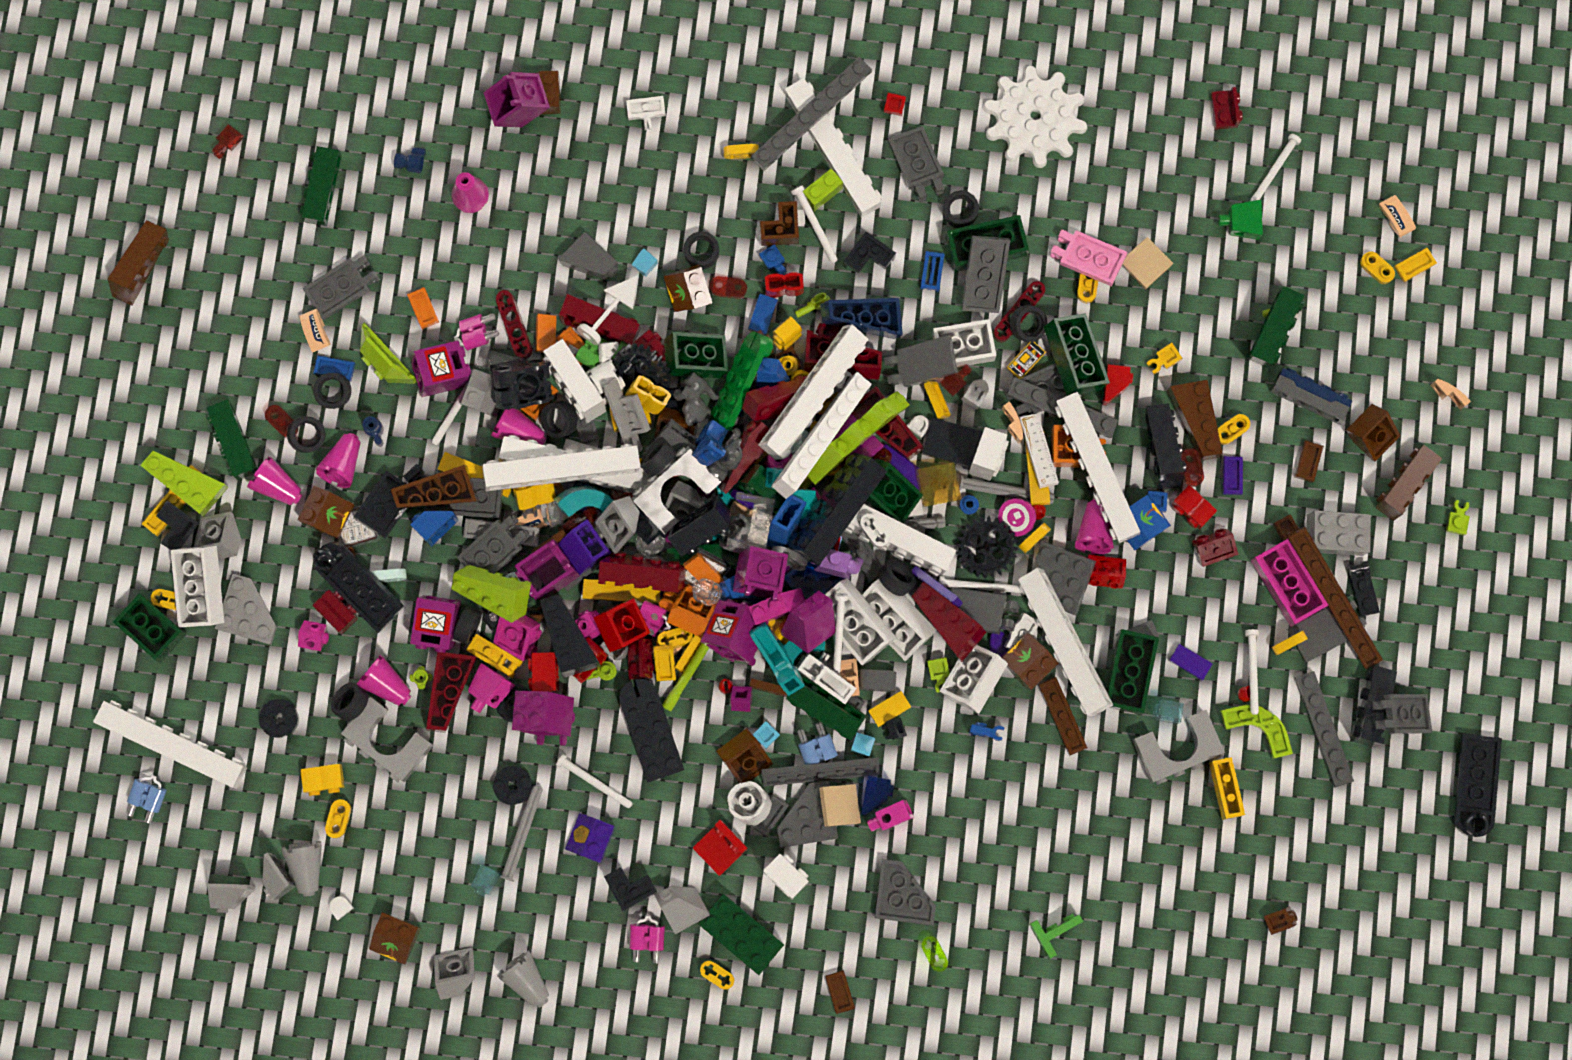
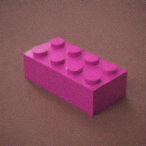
[1251,539,1328,627]

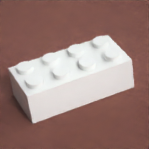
[543,339,606,423]
[171,546,224,627]
[825,579,897,665]

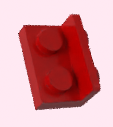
[1087,555,1126,589]

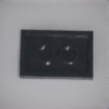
[353,471,408,539]

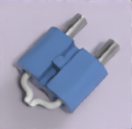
[797,722,838,765]
[126,775,167,824]

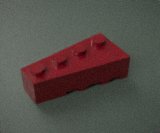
[851,386,924,460]
[911,582,987,662]

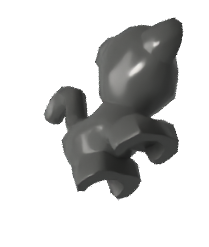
[673,372,723,426]
[708,428,743,481]

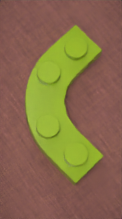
[1220,705,1293,759]

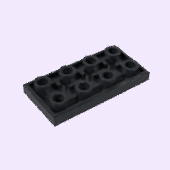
[922,418,983,468]

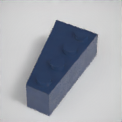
[820,298,903,339]

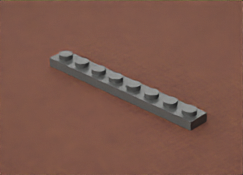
[751,57,872,171]

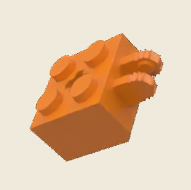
[1051,425,1106,468]
[658,584,719,638]

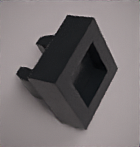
[403,464,426,483]
[882,718,907,740]

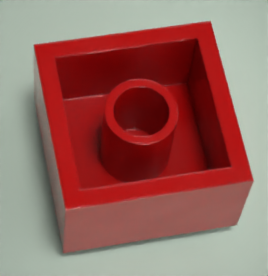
[593,598,650,652]
[528,652,559,694]

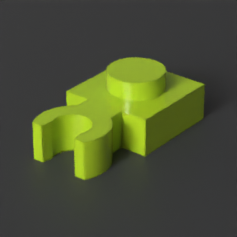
[1446,500,1470,536]
[927,657,950,693]

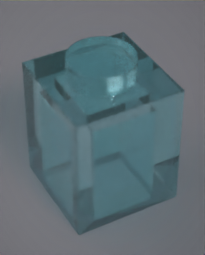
[1153,699,1184,724]
[471,865,501,896]

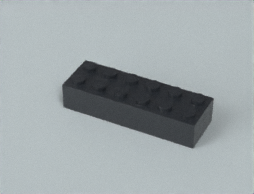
[786,452,887,565]

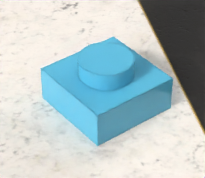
[753,721,780,749]

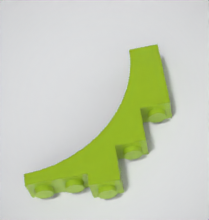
[807,391,910,485]

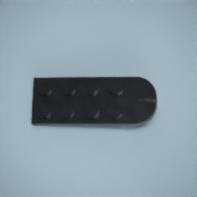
[313,542,404,633]
[619,679,684,783]
[1454,733,1502,837]

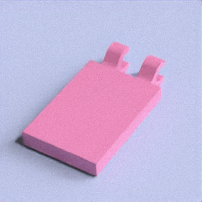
[1050,230,1128,287]

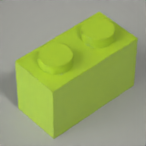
[803,169,843,212]

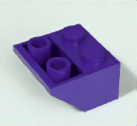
[558,519,612,575]

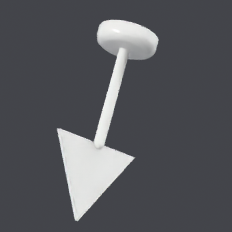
[577,275,638,345]

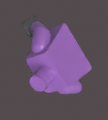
[810,549,868,579]

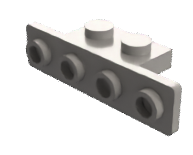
[603,379,651,453]

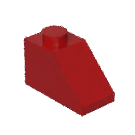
[1102,364,1133,406]

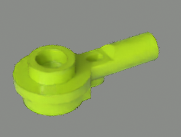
[795,293,831,318]
[585,661,617,681]

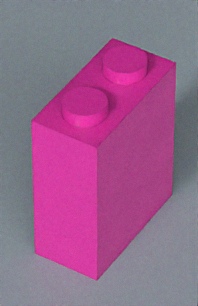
[749,588,805,625]

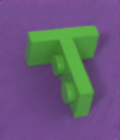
[1029,913,1083,959]

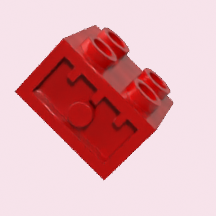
[693,820,748,876]

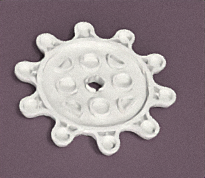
[983,66,1087,168]

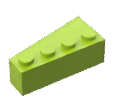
[140,451,229,517]
[451,565,531,623]

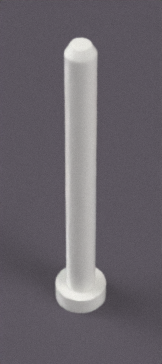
[1250,134,1302,201]
[791,185,837,263]
[432,370,473,445]
[939,576,1022,593]
[833,593,848,676]
[1245,629,1259,715]
[556,754,633,808]

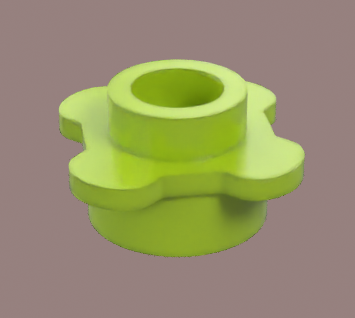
[410,666,433,689]

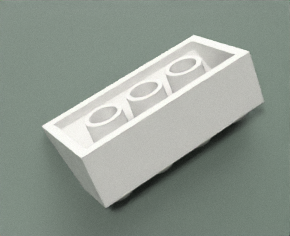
[862,579,937,661]

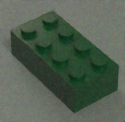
[945,215,1029,273]
[1247,286,1305,368]
[1044,313,1110,396]
[1106,629,1159,715]
[698,894,784,975]

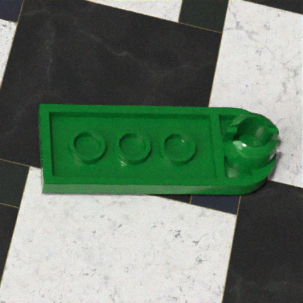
[710,332,773,431]

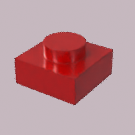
[884,93,906,116]

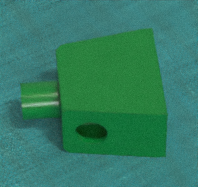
[1218,200,1263,240]

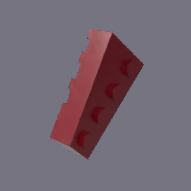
[559,294,641,346]
[804,330,882,380]
[742,372,818,421]
[598,550,686,593]
[426,652,476,733]

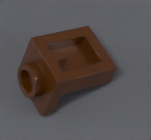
[1264,906,1298,935]

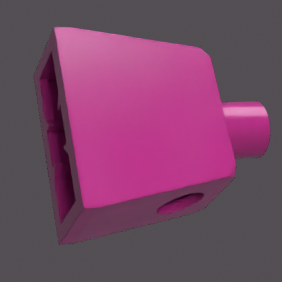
[468,663,515,713]
[867,800,914,831]

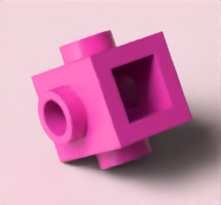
[575,610,601,639]
[298,620,329,651]

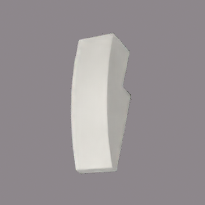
[797,653,857,704]

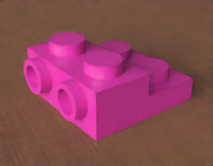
[493,615,542,661]

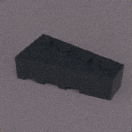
[1145,403,1186,491]
[540,594,601,678]
[1351,665,1397,748]

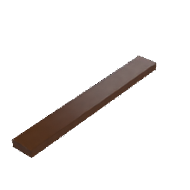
[1288,526,1383,669]

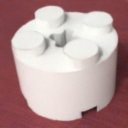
[585,361,626,405]
[728,781,772,826]

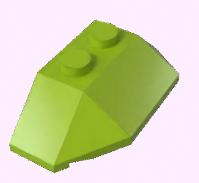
[360,322,417,384]

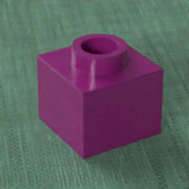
[730,686,753,712]

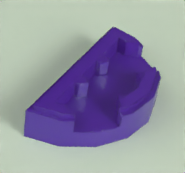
[989,631,1009,657]

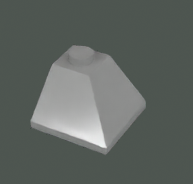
[460,369,499,418]
[665,481,705,520]
[595,496,639,554]
[194,511,241,559]
[263,853,296,900]
[207,883,255,913]
[654,885,710,934]
[434,948,475,1000]

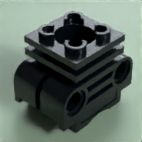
[490,358,554,410]

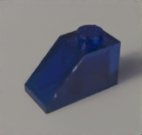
[861,776,894,816]

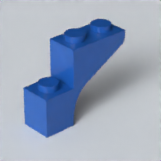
[692,420,728,467]

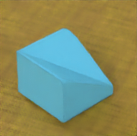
[632,248,658,277]
[851,733,875,757]

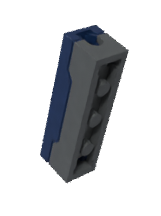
[1271,368,1353,425]

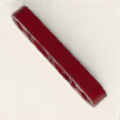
[993,281,1045,343]
[496,290,533,359]

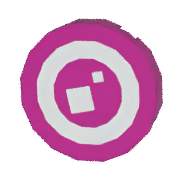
[998,498,1036,536]

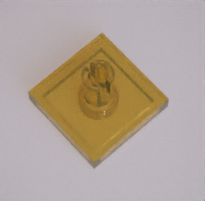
[916,462,961,507]

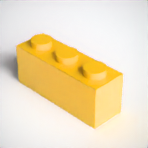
[1209,757,1245,820]

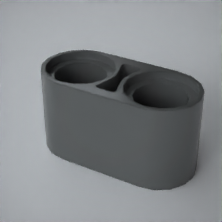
[859,669,897,692]

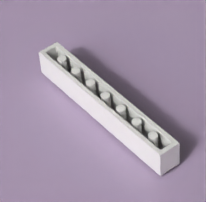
[785,78,882,218]
[758,324,868,460]
[771,372,871,499]
[1055,392,1140,543]
[498,435,650,494]
[482,444,640,492]
[1018,568,1113,716]
[93,700,247,789]

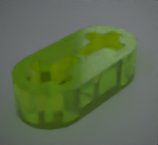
[921,936,948,972]

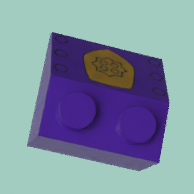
[565,813,616,864]

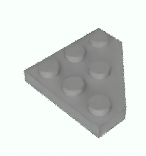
[215,574,277,645]

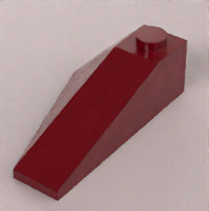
[718,420,769,494]

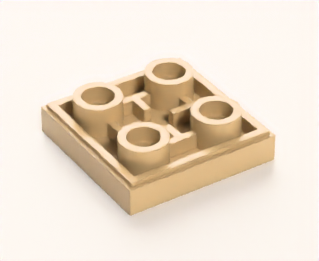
[1122,237,1173,290]
[819,784,861,827]

